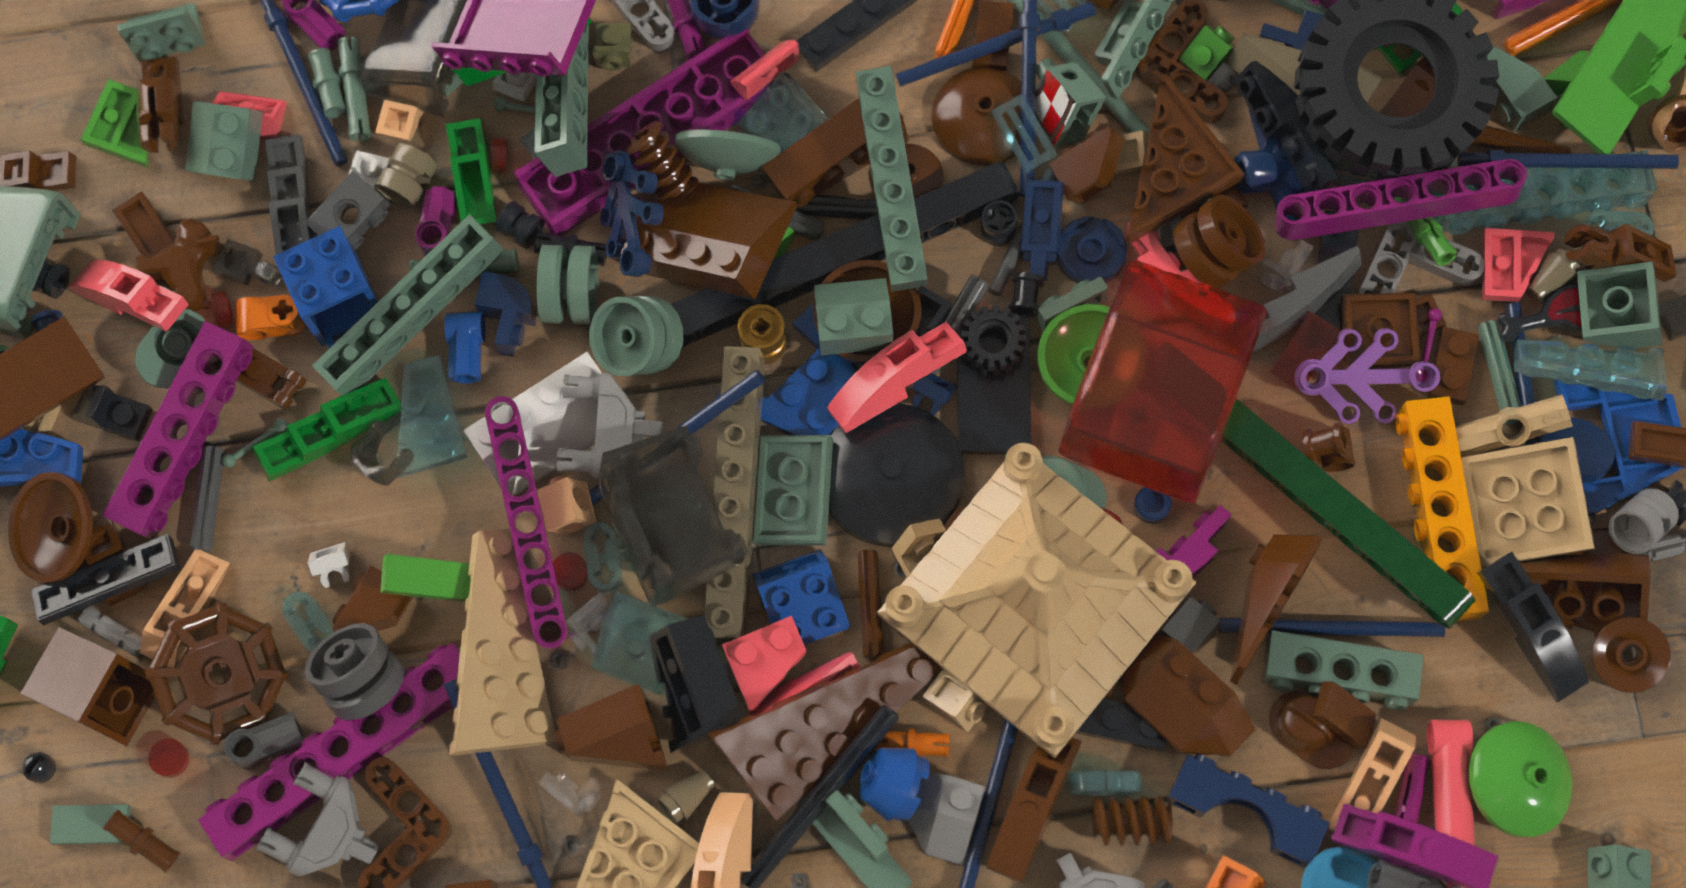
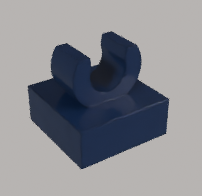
[912,373,958,416]

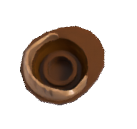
[1648,94,1686,153]

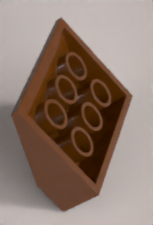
[620,183,798,299]

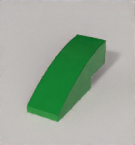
[446,118,497,225]

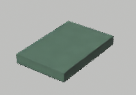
[752,435,833,546]

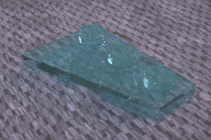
[395,355,468,478]

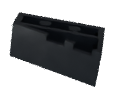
[649,615,743,753]

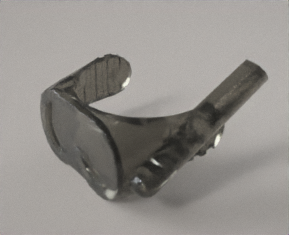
[349,411,414,486]

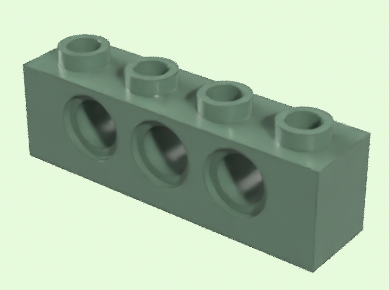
[1261,631,1424,710]

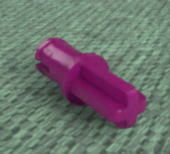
[667,0,707,59]

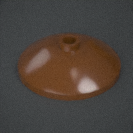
[932,67,1036,166]
[813,260,921,364]
[8,472,93,583]

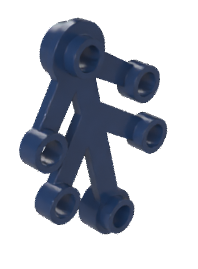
[600,150,664,277]

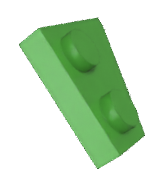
[81,79,149,168]

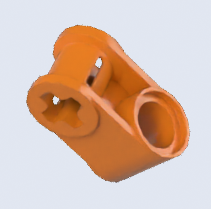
[236,295,307,340]

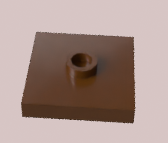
[1340,293,1420,368]

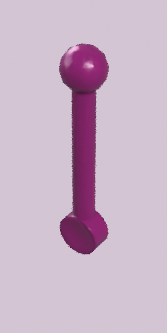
[1416,308,1442,382]

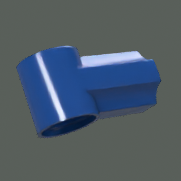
[444,311,486,384]

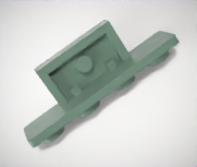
[1094,0,1175,99]
[795,786,912,888]

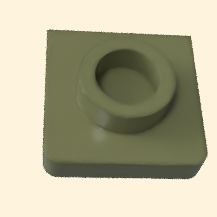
[593,23,632,70]

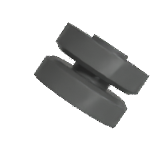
[305,623,405,720]

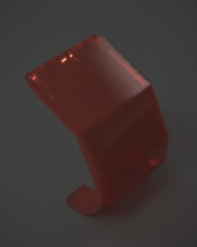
[1058,260,1266,503]

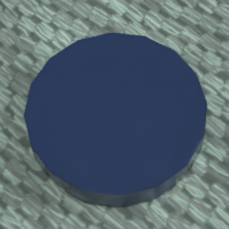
[1057,216,1127,283]
[1539,418,1615,483]

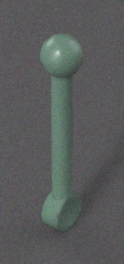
[493,97,536,114]
[221,419,288,468]

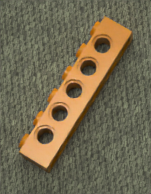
[1395,396,1489,622]

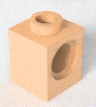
[537,475,597,535]

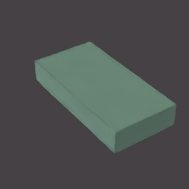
[50,804,132,845]

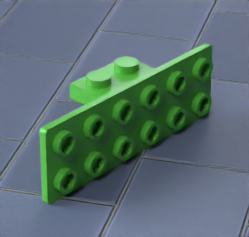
[1552,0,1686,154]

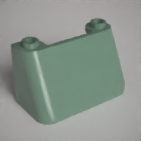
[0,186,81,340]

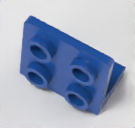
[752,549,850,645]

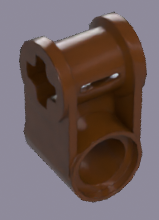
[1302,422,1356,472]

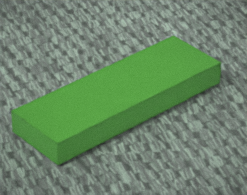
[381,554,471,602]

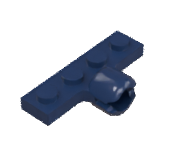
[1233,110,1306,221]

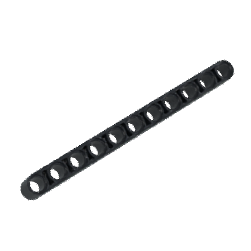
[671,162,1021,348]

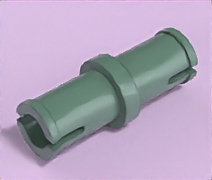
[308,48,347,118]

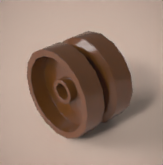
[1173,194,1266,289]

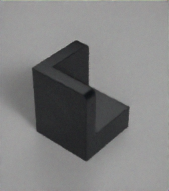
[916,286,951,337]

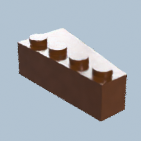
[762,98,909,207]

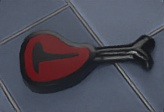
[1497,284,1583,343]

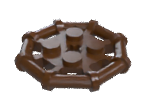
[145,602,289,745]

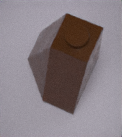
[553,684,668,771]

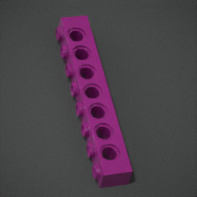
[198,643,460,861]

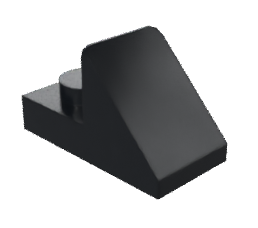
[71,385,153,442]

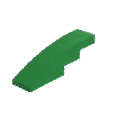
[253,377,403,482]

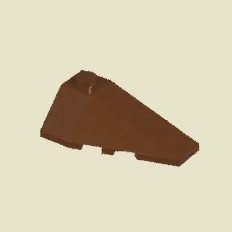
[1492,553,1650,637]

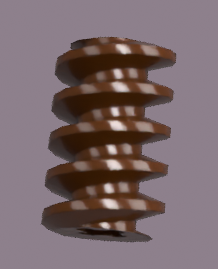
[626,121,699,201]
[1092,796,1173,846]

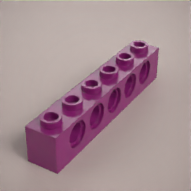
[102,321,254,540]

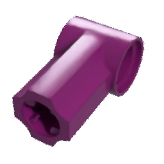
[282,0,346,51]
[415,186,457,257]

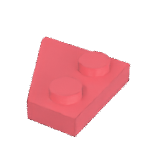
[1482,228,1555,302]
[722,616,807,714]

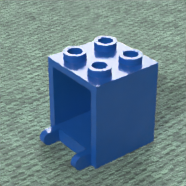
[273,226,379,349]

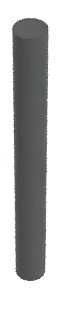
[988,169,1057,296]

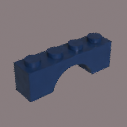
[1165,754,1330,869]

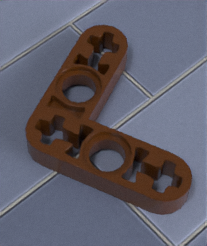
[1137,0,1227,123]
[358,757,452,888]

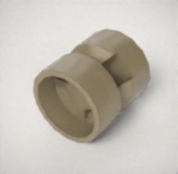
[374,143,438,209]

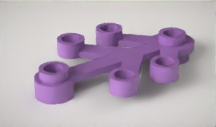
[1294,328,1440,424]

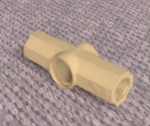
[1455,395,1572,457]

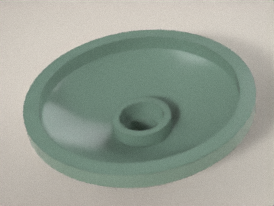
[674,130,781,180]

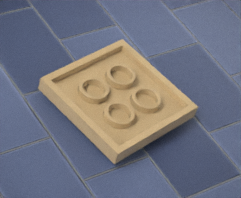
[1461,437,1595,568]

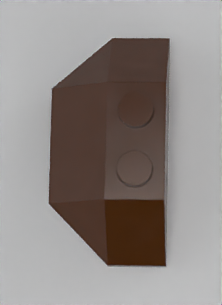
[1121,632,1256,757]

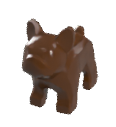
[136,218,229,313]

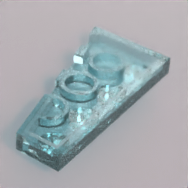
[1514,339,1667,401]

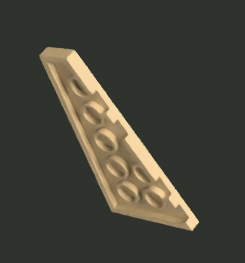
[449,529,555,756]
[576,779,699,888]

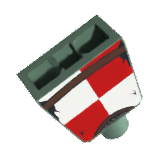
[1035,58,1106,148]

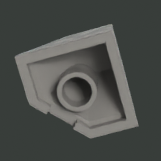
[907,772,985,866]

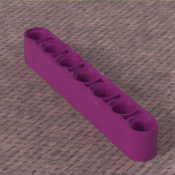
[1275,159,1527,240]
[485,396,567,649]

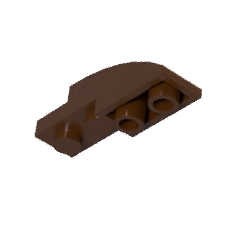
[986,737,1082,883]

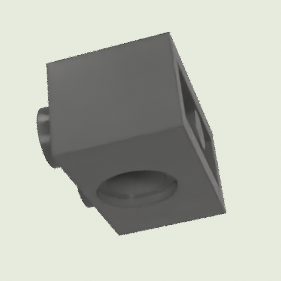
[305,171,391,251]

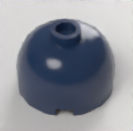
[690,0,760,40]

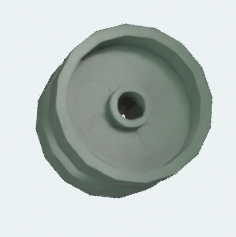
[537,245,599,324]
[589,296,683,376]

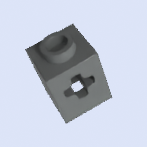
[1161,597,1220,654]

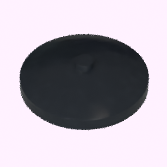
[829,403,964,547]

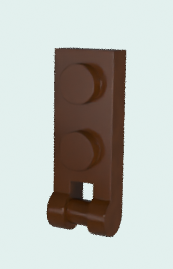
[212,348,307,410]

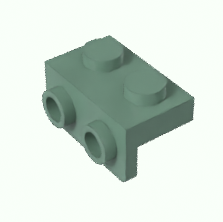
[1588,845,1651,888]

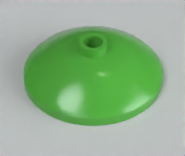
[1037,304,1147,410]
[1469,721,1573,838]

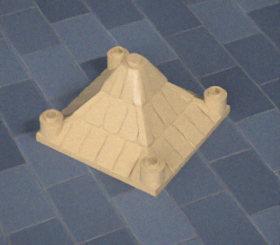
[877,443,1196,759]

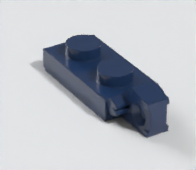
[1021,180,1064,281]

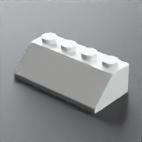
[464,352,602,496]

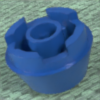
[860,748,929,821]

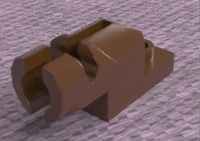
[138,56,184,153]
[1564,224,1677,282]

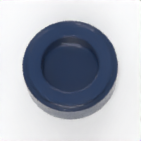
[1134,485,1172,524]

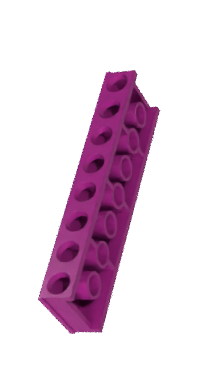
[514,28,787,236]

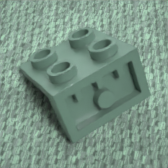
[117,3,206,62]

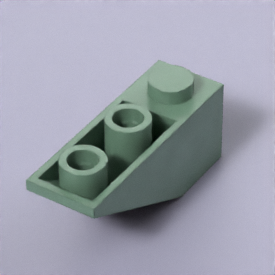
[1487,45,1557,132]

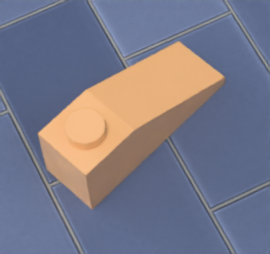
[140,549,230,668]
[1328,718,1416,831]

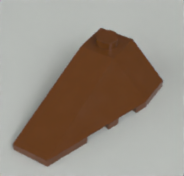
[1230,534,1323,685]

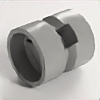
[1609,488,1679,554]

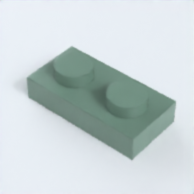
[1037,276,1108,332]

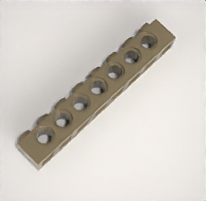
[704,346,765,644]

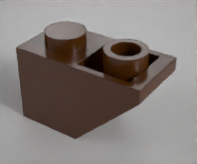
[1050,126,1125,204]
[331,565,414,632]

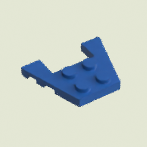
[717,303,856,435]
[1553,376,1685,516]

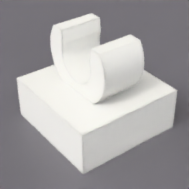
[348,151,391,195]
[307,542,350,588]

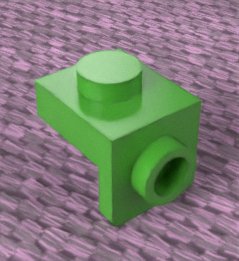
[1179,25,1235,81]

